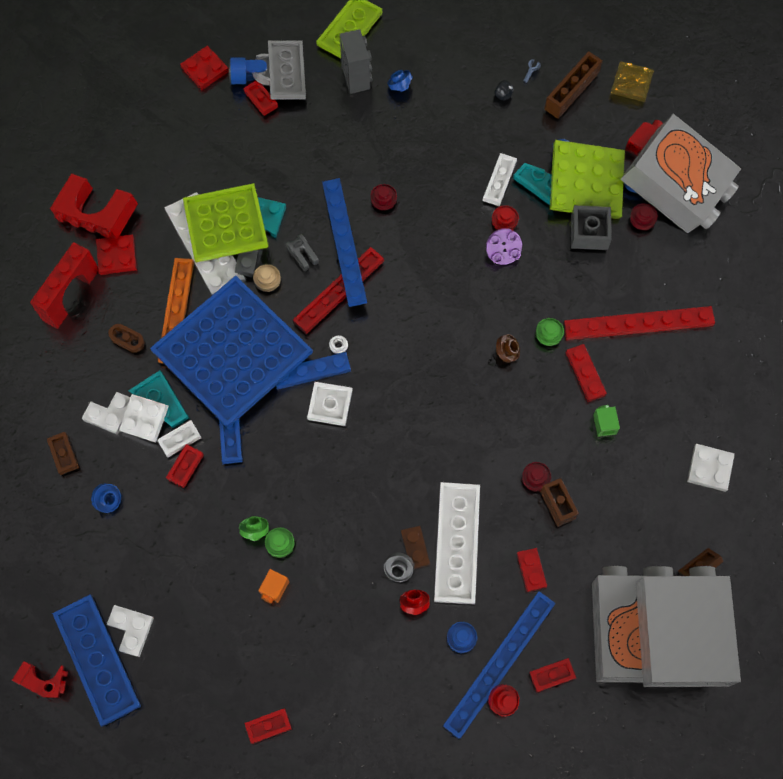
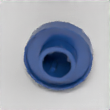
[387,70,413,92]
[91,483,121,513]
[447,622,477,653]

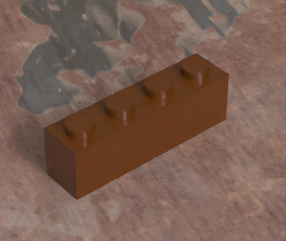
[544,51,603,119]

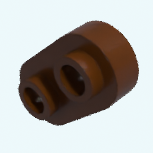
[108,324,145,352]

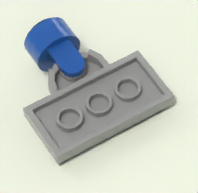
[229,41,306,99]

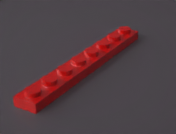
[563,306,715,340]

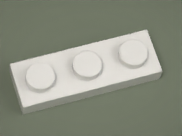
[483,153,517,206]

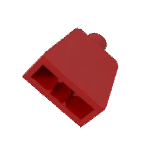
[625,120,663,156]

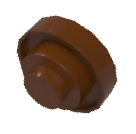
[496,334,520,363]

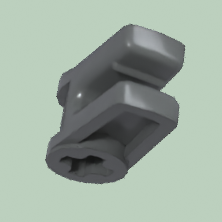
[285,234,319,272]

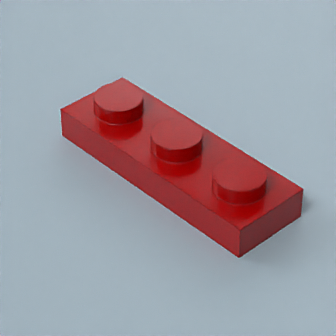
[566,344,607,402]

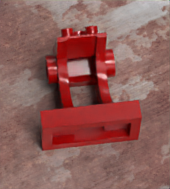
[12,661,68,698]

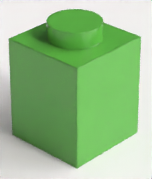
[593,405,620,437]

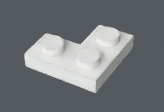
[82,392,131,435]
[107,605,154,658]

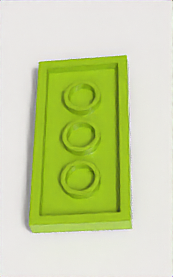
[316,0,383,59]

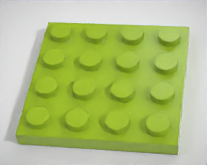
[550,140,625,219]
[183,183,269,263]

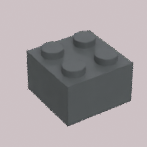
[571,205,612,250]

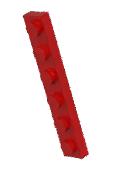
[293,247,384,334]

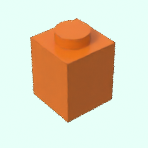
[258,569,289,604]

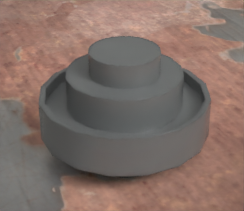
[384,552,414,582]

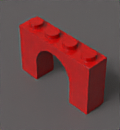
[50,174,138,239]
[30,242,98,329]

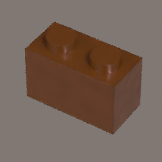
[540,478,579,527]

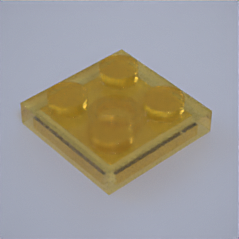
[611,61,654,102]

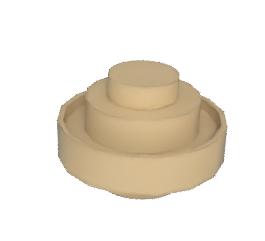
[253,264,281,292]

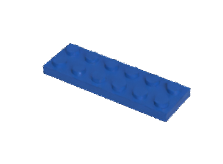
[52,595,141,727]

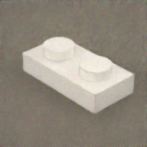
[157,420,201,458]

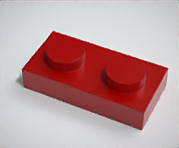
[243,81,278,116]
[166,444,204,488]
[517,548,547,593]
[529,658,576,692]
[245,708,292,744]

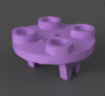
[486,228,522,265]

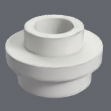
[329,336,348,354]

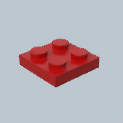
[180,45,229,90]
[96,234,137,275]

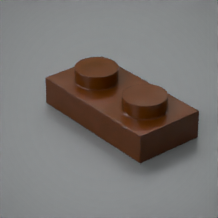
[47,432,79,475]
[401,526,430,569]
[678,548,723,576]

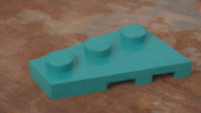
[513,163,552,205]
[258,197,286,238]
[128,370,190,428]

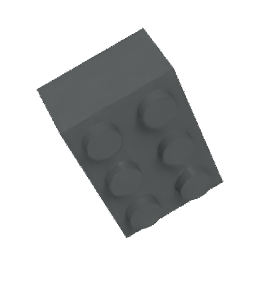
[339,29,372,94]

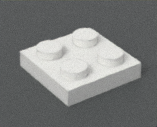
[307,382,353,426]
[119,394,169,443]
[687,444,734,492]

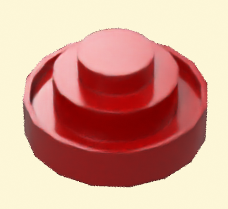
[492,205,519,230]
[400,590,430,615]
[488,684,520,716]

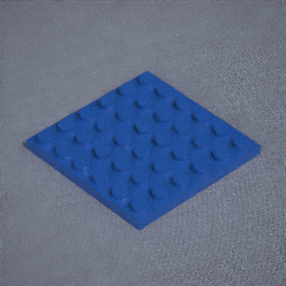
[150,275,313,428]

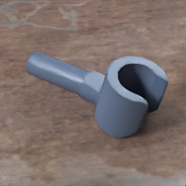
[523,59,541,83]

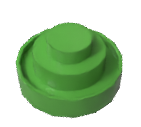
[536,318,564,346]
[239,516,269,541]
[265,527,295,558]

